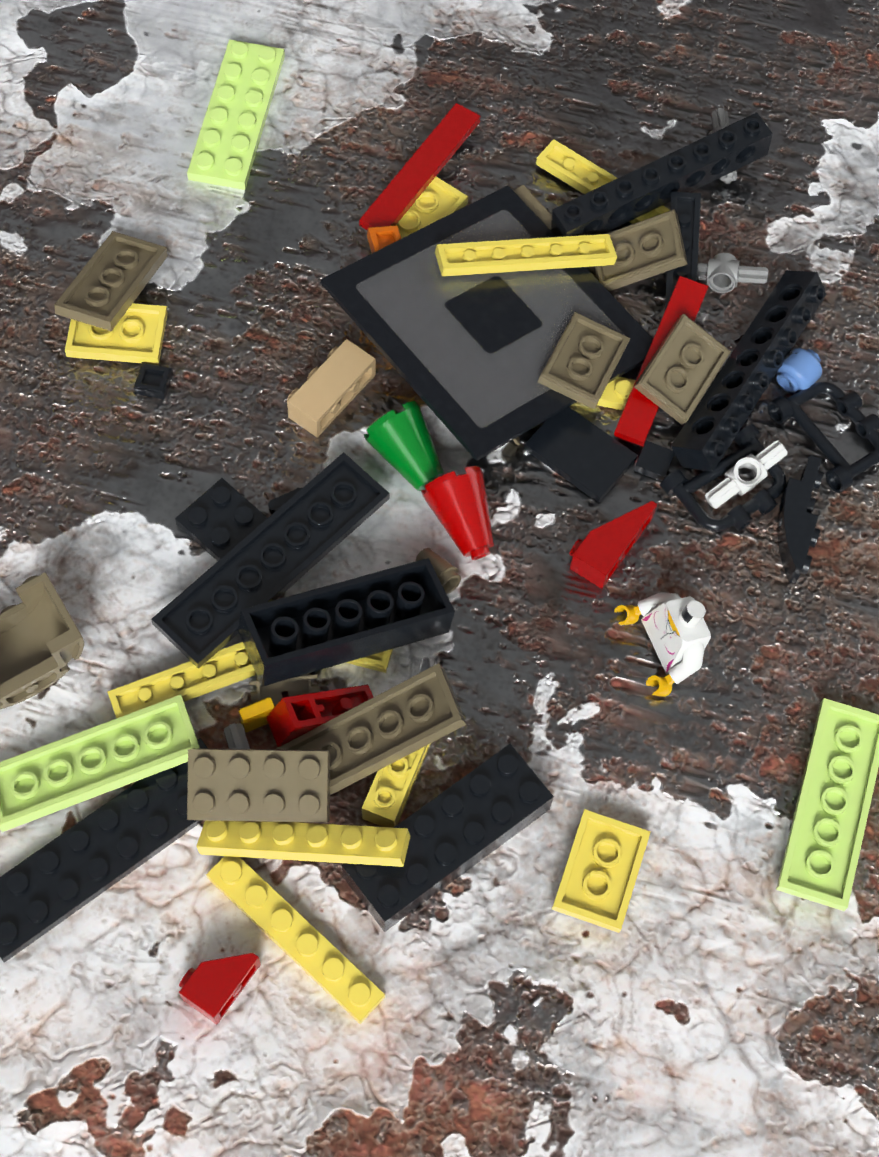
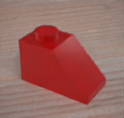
[179,953,261,1025]

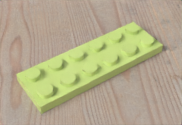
[187,39,285,190]
[0,695,200,832]
[776,698,879,911]

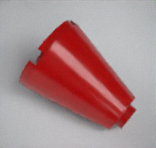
[421,466,494,560]

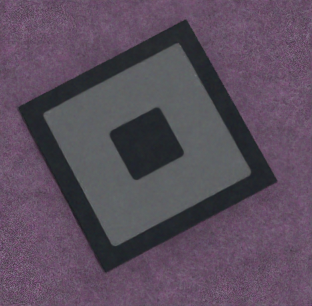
[320,185,653,461]

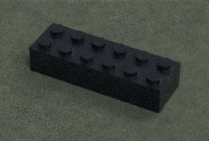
[238,558,455,687]
[342,743,554,932]

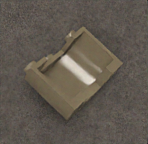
[0,572,84,709]

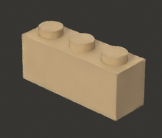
[287,339,376,438]

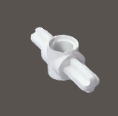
[705,441,787,509]

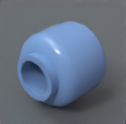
[776,348,822,394]

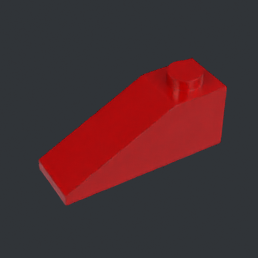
[569,501,657,589]
[266,684,373,747]

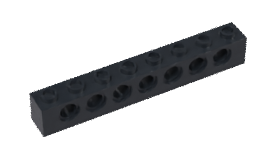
[551,112,773,237]
[671,270,827,472]

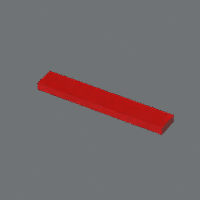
[359,103,481,231]
[614,276,709,447]

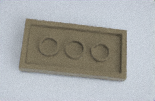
[54,231,168,331]
[187,748,330,823]

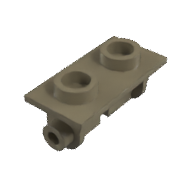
[249,673,319,705]

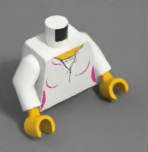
[614,592,711,697]

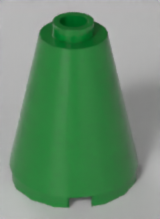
[364,401,444,491]

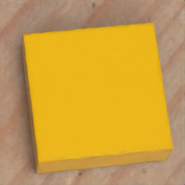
[239,697,275,733]

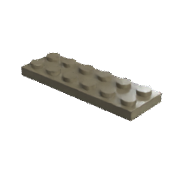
[276,663,467,795]

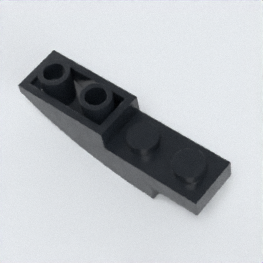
[777,455,824,584]

